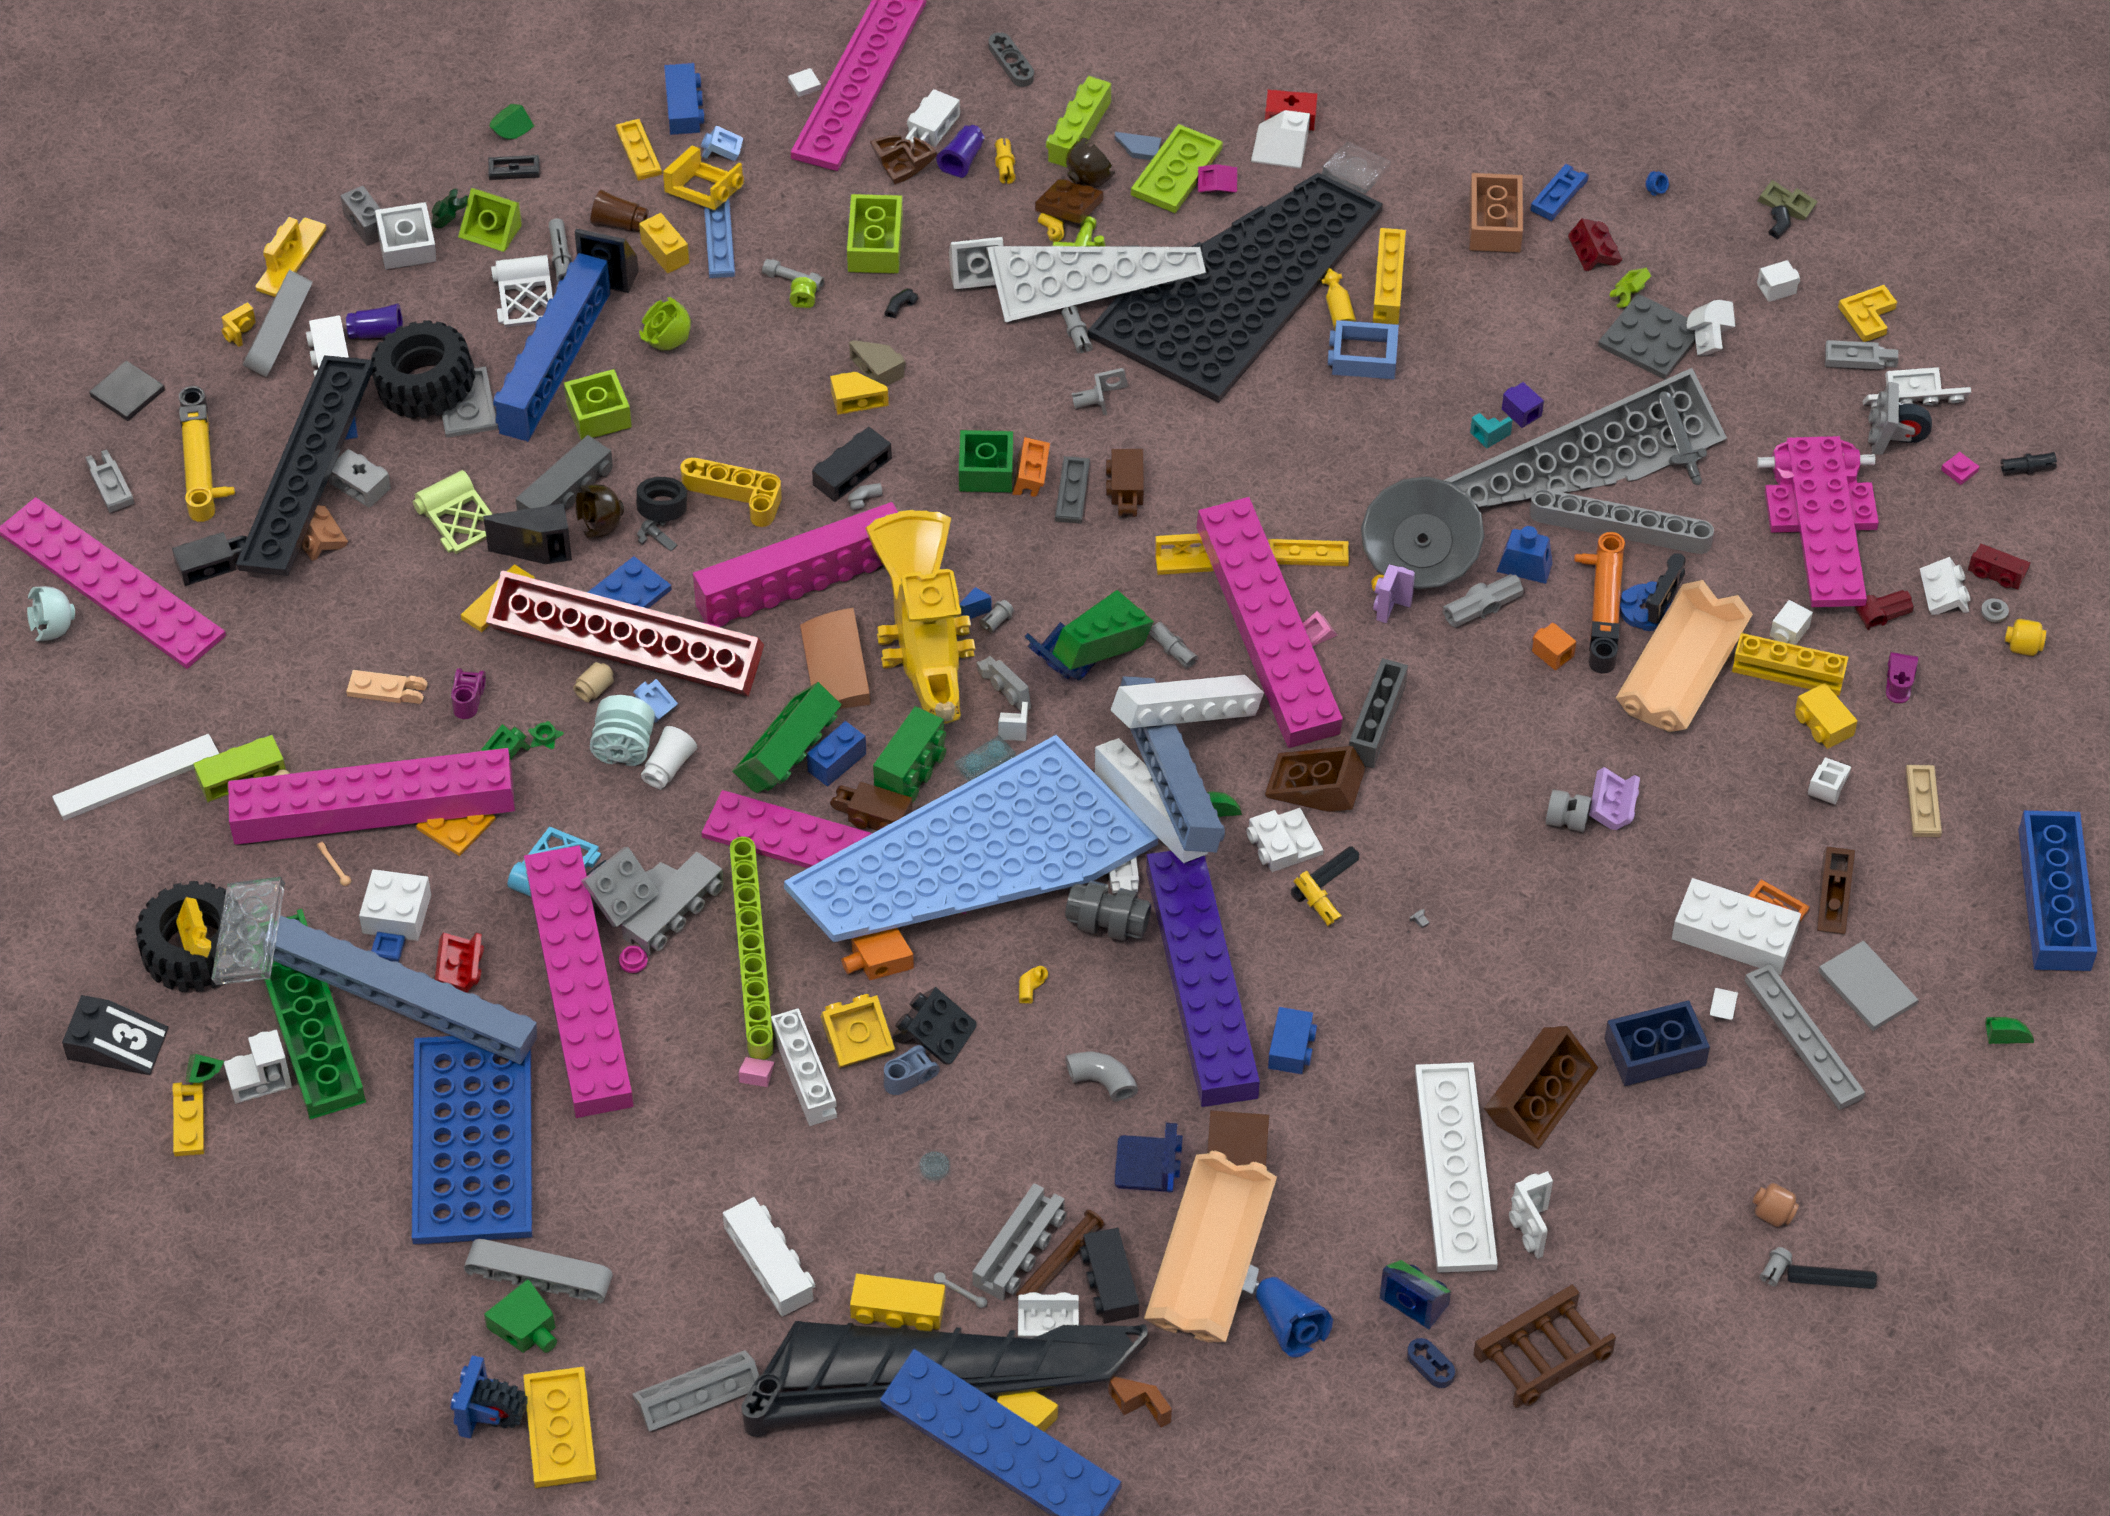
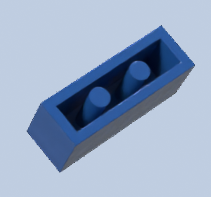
[664,63,704,135]

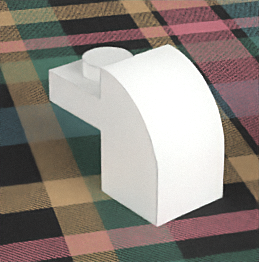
[1687,300,1735,356]

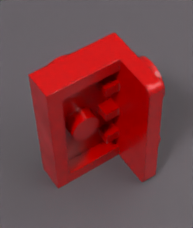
[435,932,484,993]

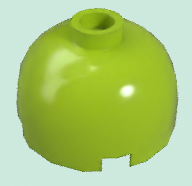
[639,297,691,351]

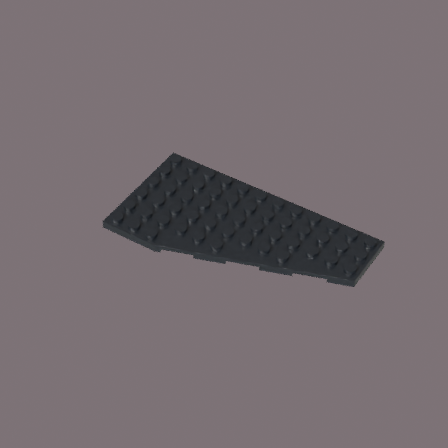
[1088,172,1383,403]

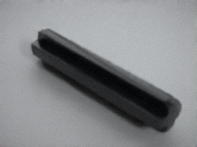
[1291,846,1360,902]
[1787,1265,1877,1289]

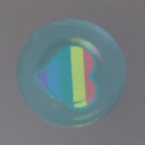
[920,1152,949,1181]

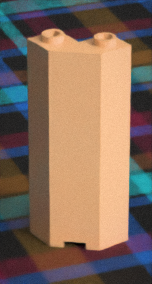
[1616,580,1753,732]
[1144,1151,1277,1343]

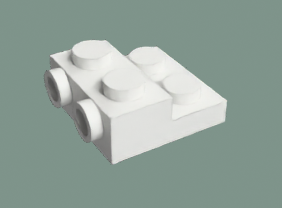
[1246,808,1323,872]

